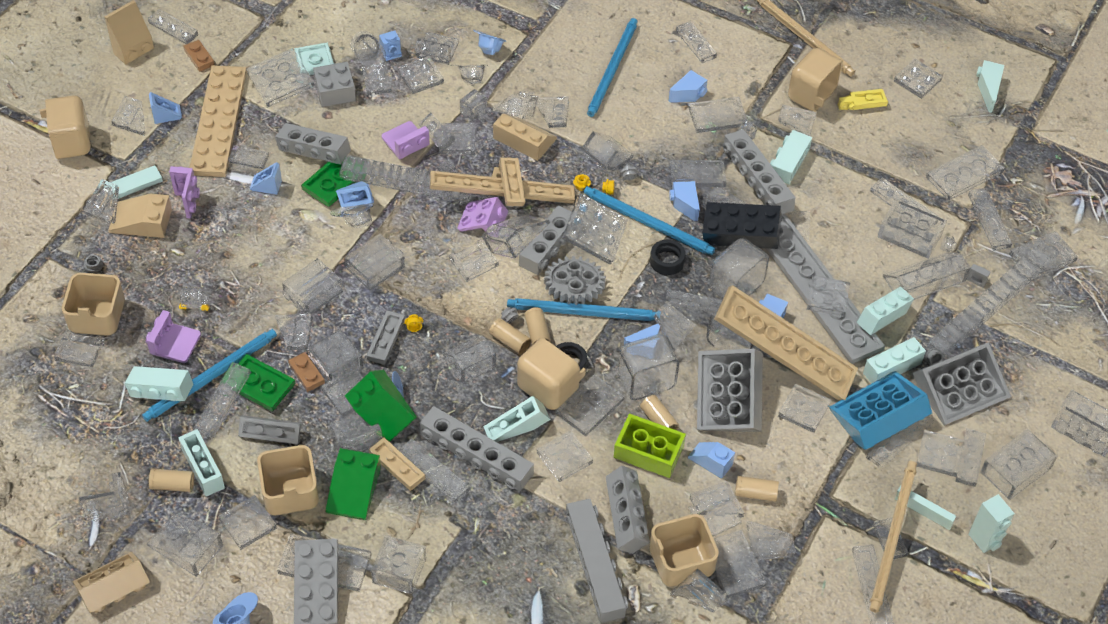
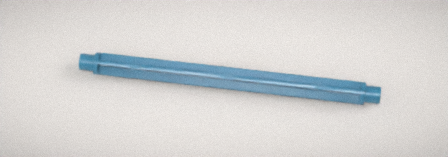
[587,18,638,117]
[584,186,715,256]
[507,298,660,321]
[142,329,277,422]

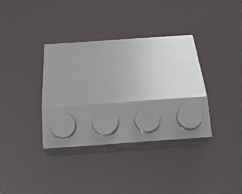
[913,342,1011,425]
[697,348,763,432]

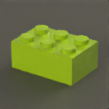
[613,413,686,478]

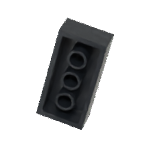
[702,202,782,249]

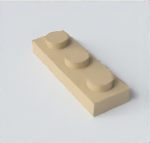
[499,157,525,206]
[369,437,426,491]

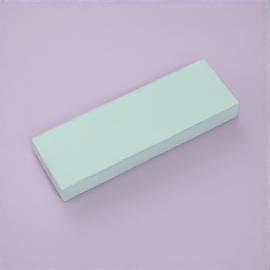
[104,165,163,202]
[895,486,956,530]

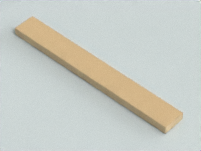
[430,171,575,204]

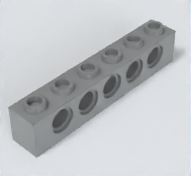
[723,129,796,214]
[420,406,534,492]

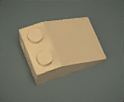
[104,0,154,65]
[108,194,172,238]

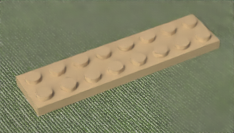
[190,65,247,177]
[714,285,858,401]

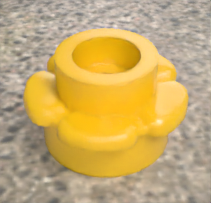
[573,174,591,191]
[602,179,615,195]
[404,314,424,332]

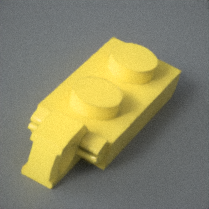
[837,89,888,110]

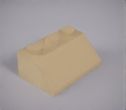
[493,113,557,161]
[72,552,150,613]

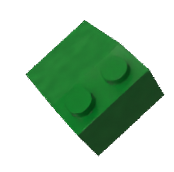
[345,369,417,442]
[325,448,381,520]

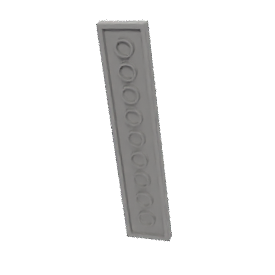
[766,214,885,364]

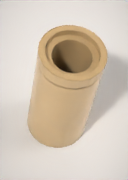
[524,308,551,345]
[489,318,531,355]
[640,395,679,430]
[149,469,195,492]
[735,476,779,502]

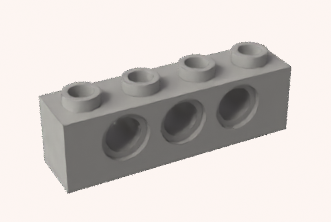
[275,123,351,164]
[519,205,578,275]
[606,466,650,554]

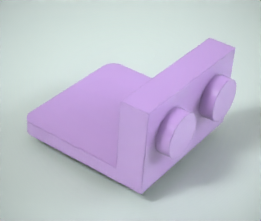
[382,121,430,160]
[169,166,200,219]
[457,197,508,240]
[146,310,201,363]

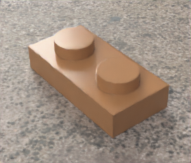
[183,40,215,72]
[288,352,325,392]

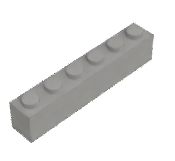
[566,499,628,623]

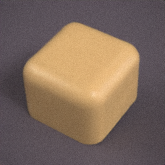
[788,48,843,112]
[39,95,91,159]
[62,273,125,336]
[517,338,586,410]
[257,445,319,516]
[649,514,719,587]

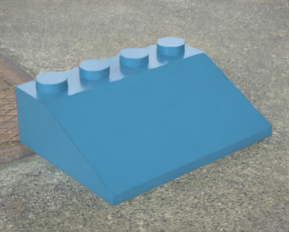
[829,371,932,450]

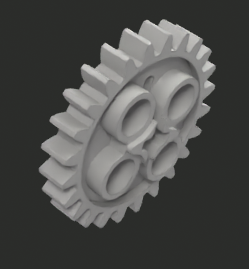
[544,256,606,305]

